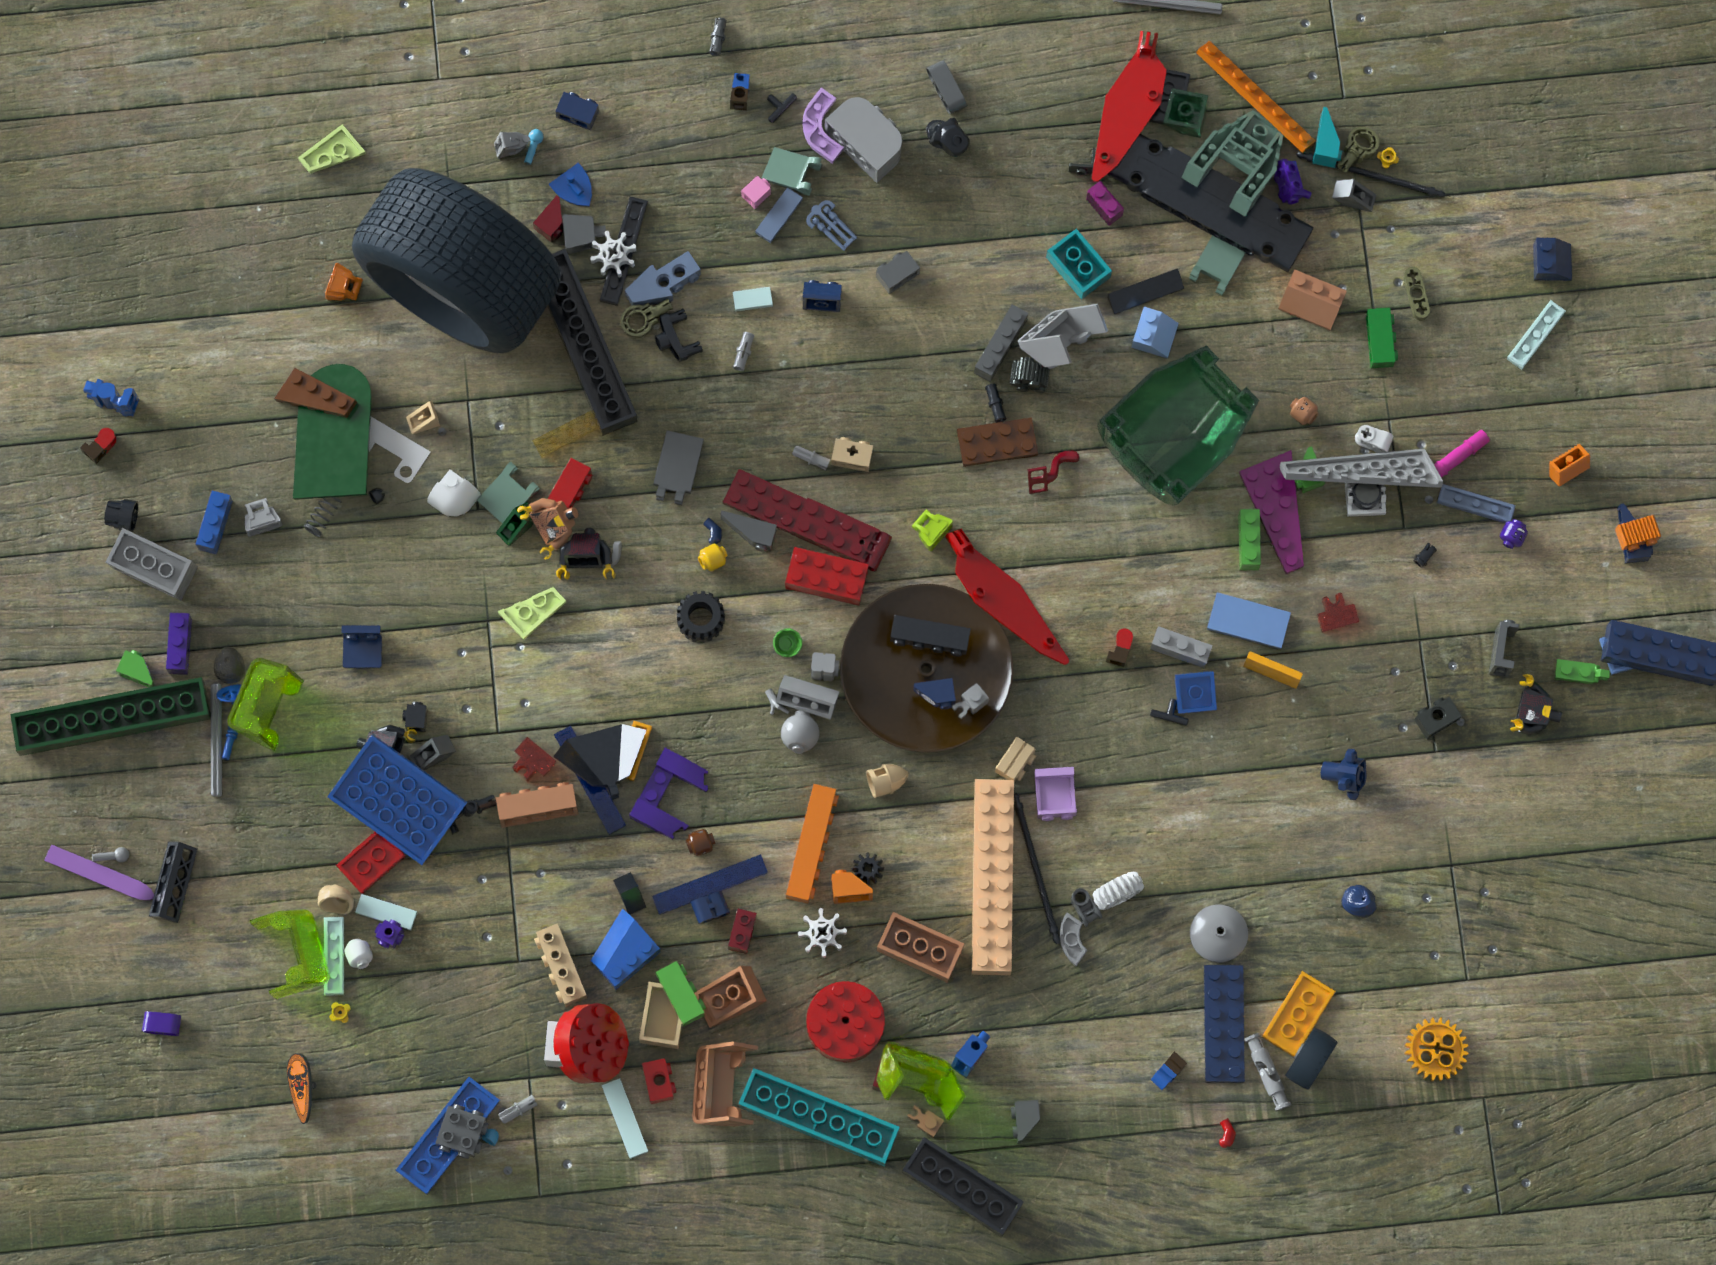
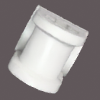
[1355,425,1394,453]

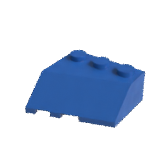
[591,908,661,990]

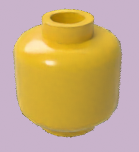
[698,543,728,572]

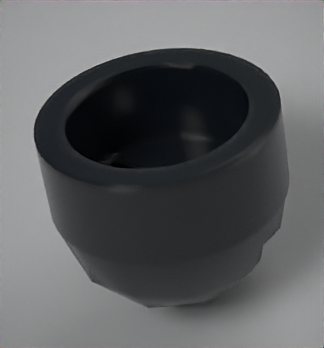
[368,488,385,505]

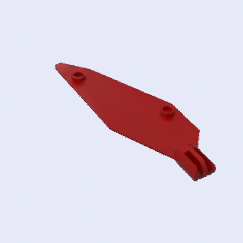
[1092,31,1167,182]
[945,528,1069,665]

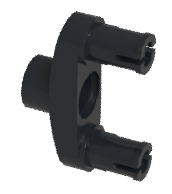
[655,308,703,362]

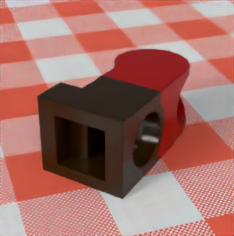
[80,428,117,464]
[1106,628,1133,667]

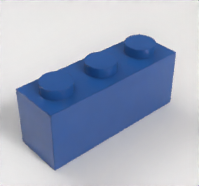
[196,491,233,555]

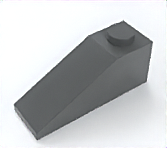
[720,510,777,552]

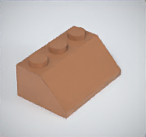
[1278,269,1347,330]

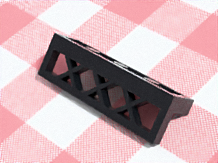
[149,842,198,923]

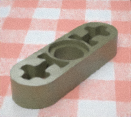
[1403,267,1430,321]

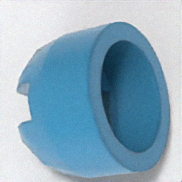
[482,1129,499,1146]

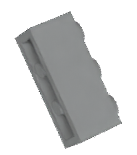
[1150,626,1213,668]
[776,675,839,719]

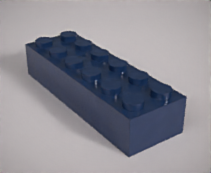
[1601,620,1716,686]

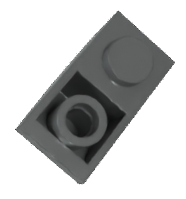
[1011,1100,1040,1143]

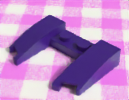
[629,748,708,840]

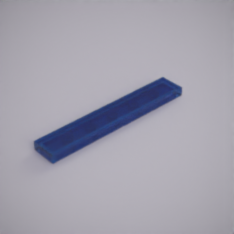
[554,726,626,835]
[652,854,768,915]

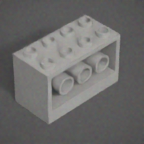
[105,528,198,601]

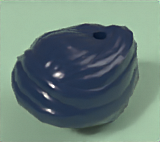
[1341,885,1377,918]

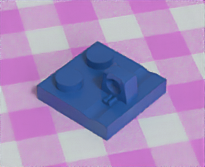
[1175,671,1217,714]

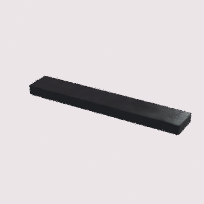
[600,196,648,306]

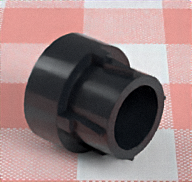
[104,499,139,533]

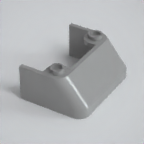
[1018,304,1108,369]

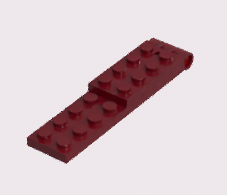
[723,469,892,572]

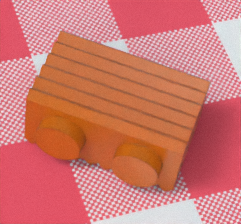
[1549,444,1591,486]
[1615,515,1661,552]

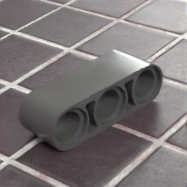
[926,60,967,114]

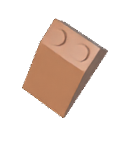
[694,966,767,1028]

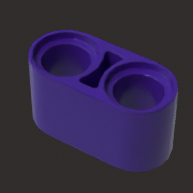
[142,1012,181,1036]

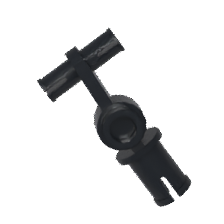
[449,795,497,835]

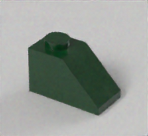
[496,502,534,546]

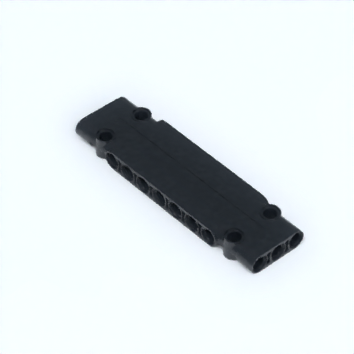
[1107,134,1314,273]

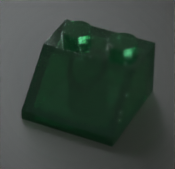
[1164,89,1209,138]

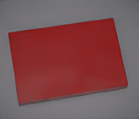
[336,832,406,894]

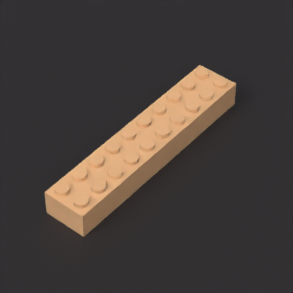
[971,779,1014,975]

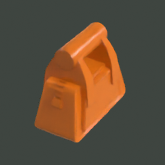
[325,263,363,301]

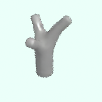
[765,689,790,715]

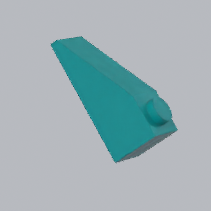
[1313,107,1342,168]

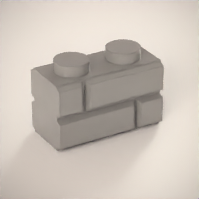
[811,652,839,682]

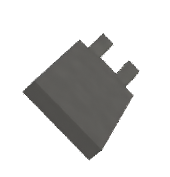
[653,431,704,506]

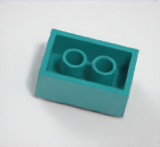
[1046,228,1112,300]

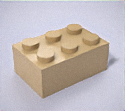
[639,982,683,1049]

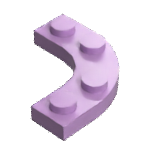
[803,88,844,164]

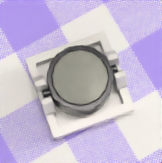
[1345,483,1386,517]

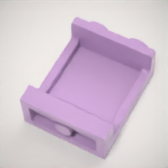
[1034,767,1077,821]

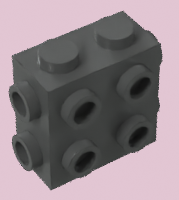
[436,1104,489,1159]

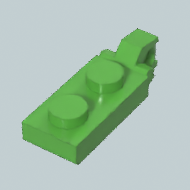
[1554,659,1610,684]

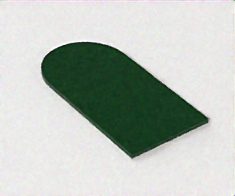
[293,364,372,500]

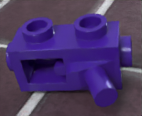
[1274,159,1311,205]

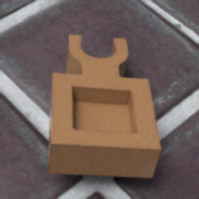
[907,1105,944,1138]

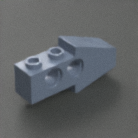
[625,251,701,306]

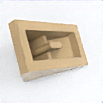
[406,401,440,434]

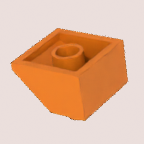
[831,870,873,904]

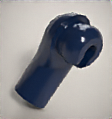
[703,518,722,544]

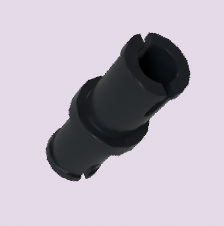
[985,383,1007,423]

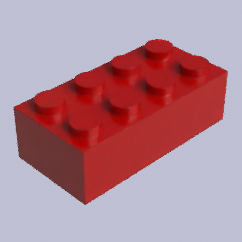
[785,547,869,606]

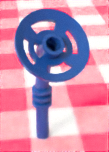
[216,684,255,760]

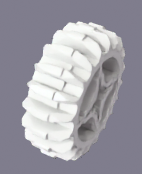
[1092,872,1144,910]

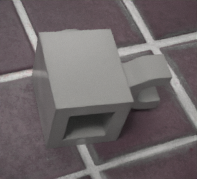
[952,683,989,719]

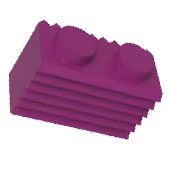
[1086,181,1124,226]

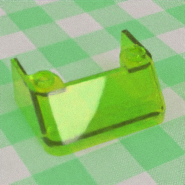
[250,909,330,999]
[876,1042,966,1120]

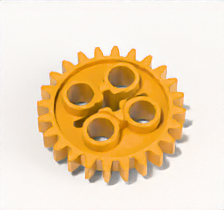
[1404,1018,1469,1081]

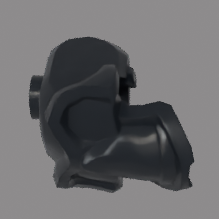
[926,118,970,157]

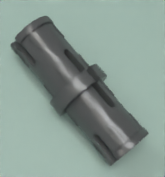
[709,17,727,56]

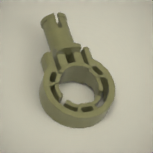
[1338,127,1379,172]
[621,298,673,338]

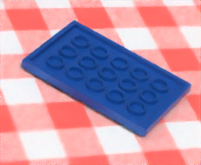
[328,734,467,865]

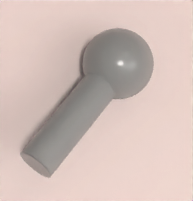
[92,847,129,863]

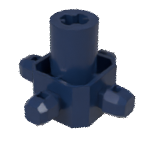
[1321,749,1367,800]

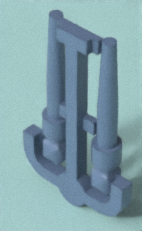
[806,200,857,251]

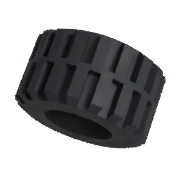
[677,591,725,643]

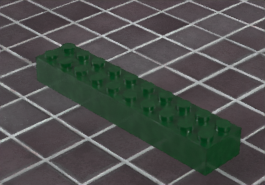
[10,677,211,756]

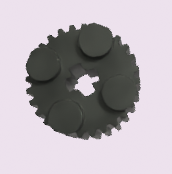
[1010,357,1050,393]

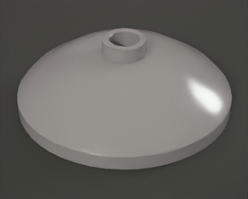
[1190,905,1248,963]

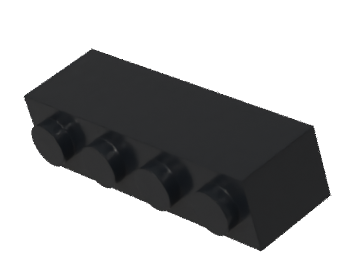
[890,615,971,657]

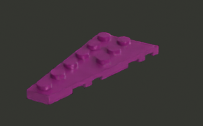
[1239,450,1304,574]

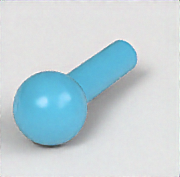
[524,129,544,164]

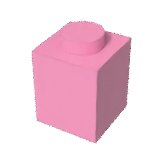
[741,176,771,209]

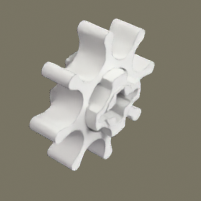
[590,231,636,277]
[798,908,847,958]

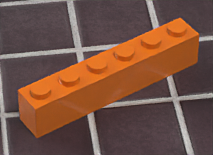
[786,784,839,904]

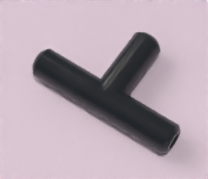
[767,93,797,123]
[1150,698,1189,726]

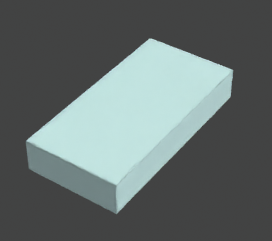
[733,287,773,312]

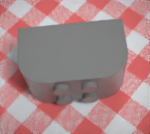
[825,97,902,183]

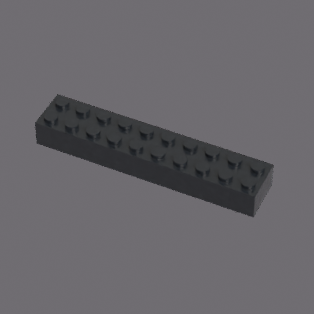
[547,249,638,436]

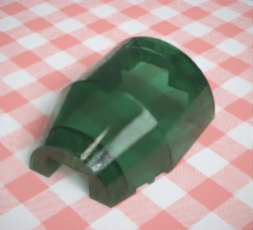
[1097,345,1260,506]

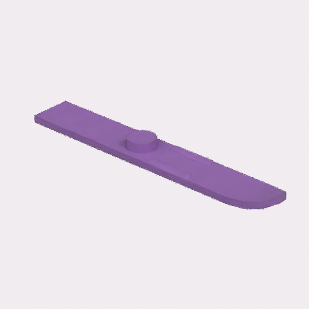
[44,845,154,900]

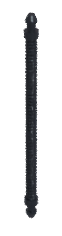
[1297,152,1445,198]
[1014,792,1060,945]

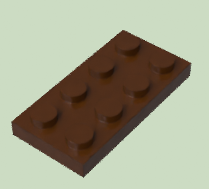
[957,417,1038,467]

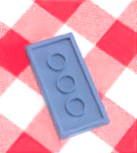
[1207,592,1291,650]

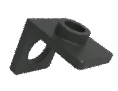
[1068,148,1096,175]

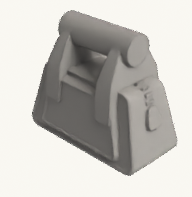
[494,132,530,159]
[244,498,282,537]

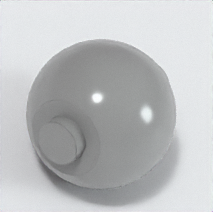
[781,710,819,754]

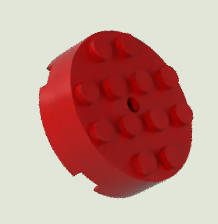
[806,981,885,1063]
[553,1003,629,1084]

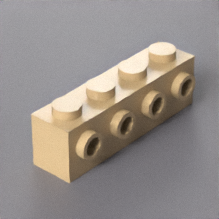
[534,923,587,1007]

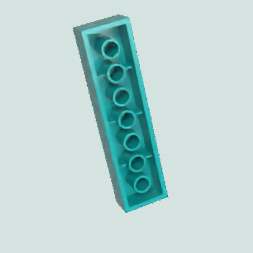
[738,1068,900,1167]

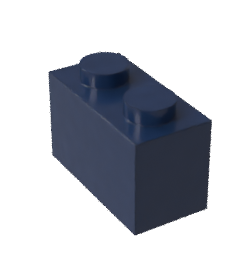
[555,92,599,131]

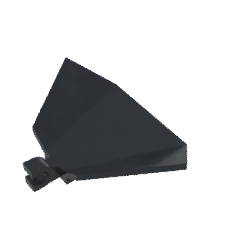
[554,724,646,800]

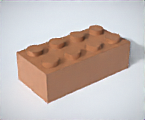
[496,782,578,828]
[877,912,964,983]

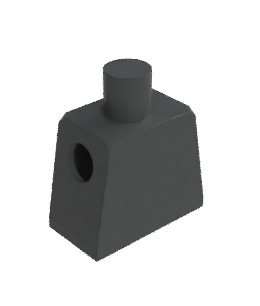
[563,214,606,254]

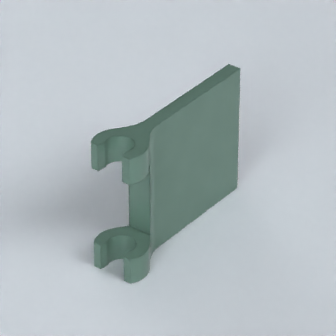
[762,147,822,196]
[1189,235,1246,296]
[477,462,540,524]

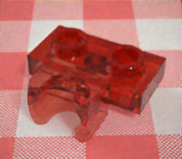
[1317,592,1359,633]
[512,737,557,781]

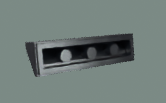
[1107,268,1184,315]

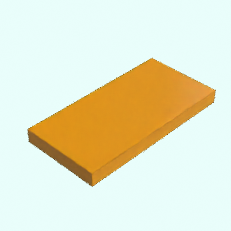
[1262,971,1336,1057]

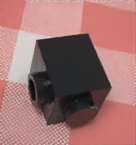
[402,702,428,732]

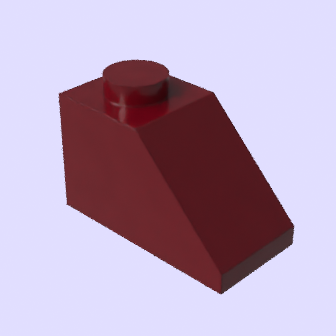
[533,195,563,242]

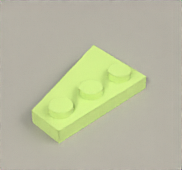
[298,124,366,174]
[498,587,566,640]

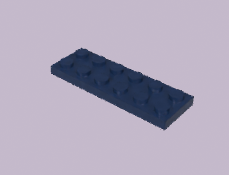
[1204,965,1245,1083]

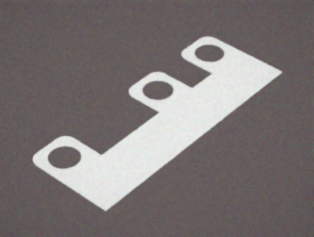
[369,417,430,483]

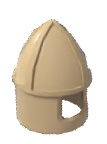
[866,764,909,798]

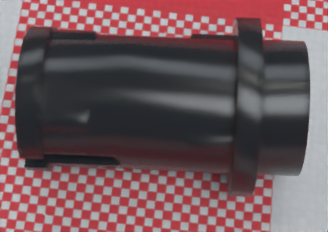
[1413,543,1437,568]

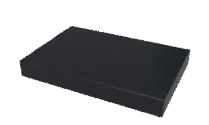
[1149,69,1190,128]

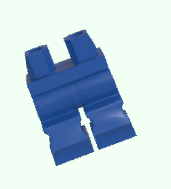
[83,379,140,417]

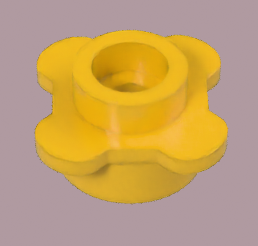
[1377,147,1399,168]
[329,1002,351,1023]

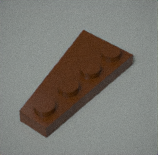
[274,368,357,418]

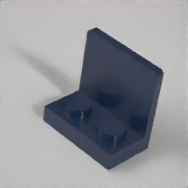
[341,625,382,668]

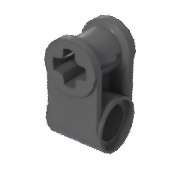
[1071,888,1103,927]

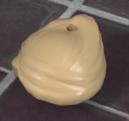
[318,884,354,915]

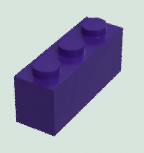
[166,613,192,675]

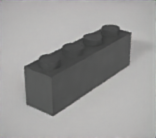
[974,304,1028,382]

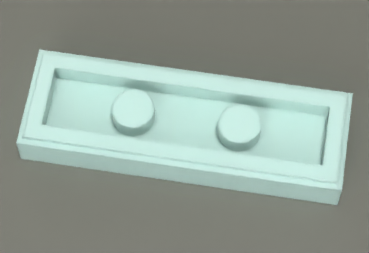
[355,894,417,931]

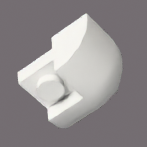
[427,470,481,516]

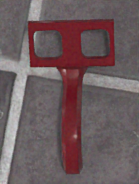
[1027,450,1080,494]

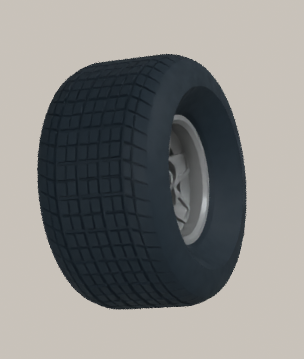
[352,168,560,353]

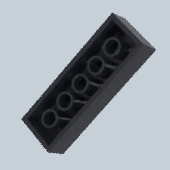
[902,1137,1024,1238]

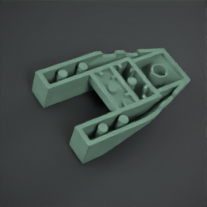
[1181,110,1283,216]

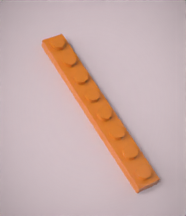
[1196,41,1316,153]

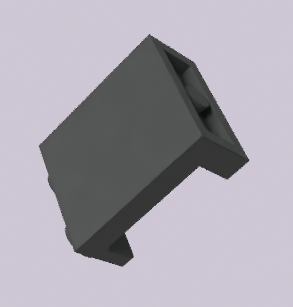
[1489,620,1519,678]

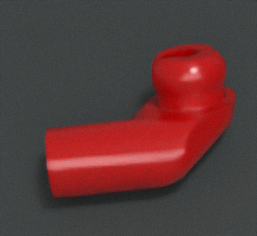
[1219,1118,1236,1148]

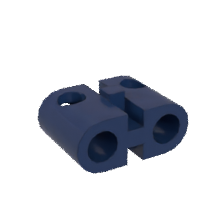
[691,891,730,925]

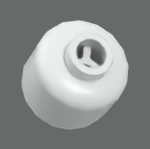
[345,939,373,969]

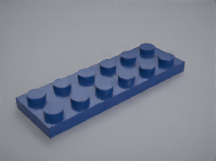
[396,1077,500,1195]

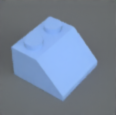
[1132,307,1179,359]

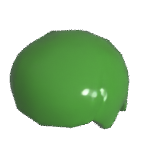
[773,628,803,657]

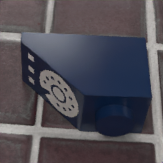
[914,678,956,709]

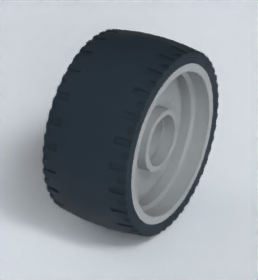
[1285,1027,1338,1090]

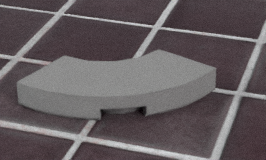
[1060,912,1088,966]

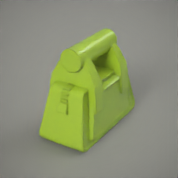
[911,510,953,551]

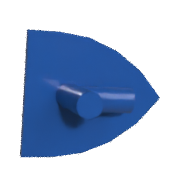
[549,162,592,206]

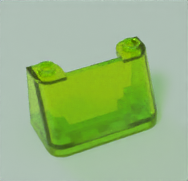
[227,658,304,751]

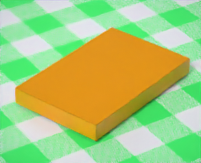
[1243,651,1303,689]

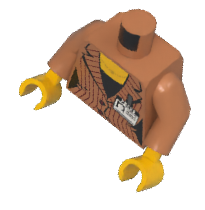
[517,498,578,560]

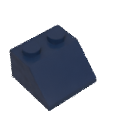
[1533,237,1572,281]
[803,280,842,312]

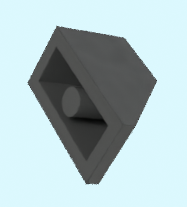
[1332,179,1376,212]
[409,735,456,770]

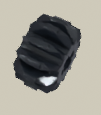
[851,852,884,886]

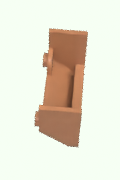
[692,1042,758,1127]

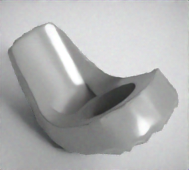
[603,541,622,567]

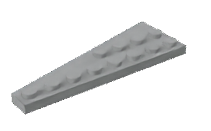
[1280,449,1443,487]

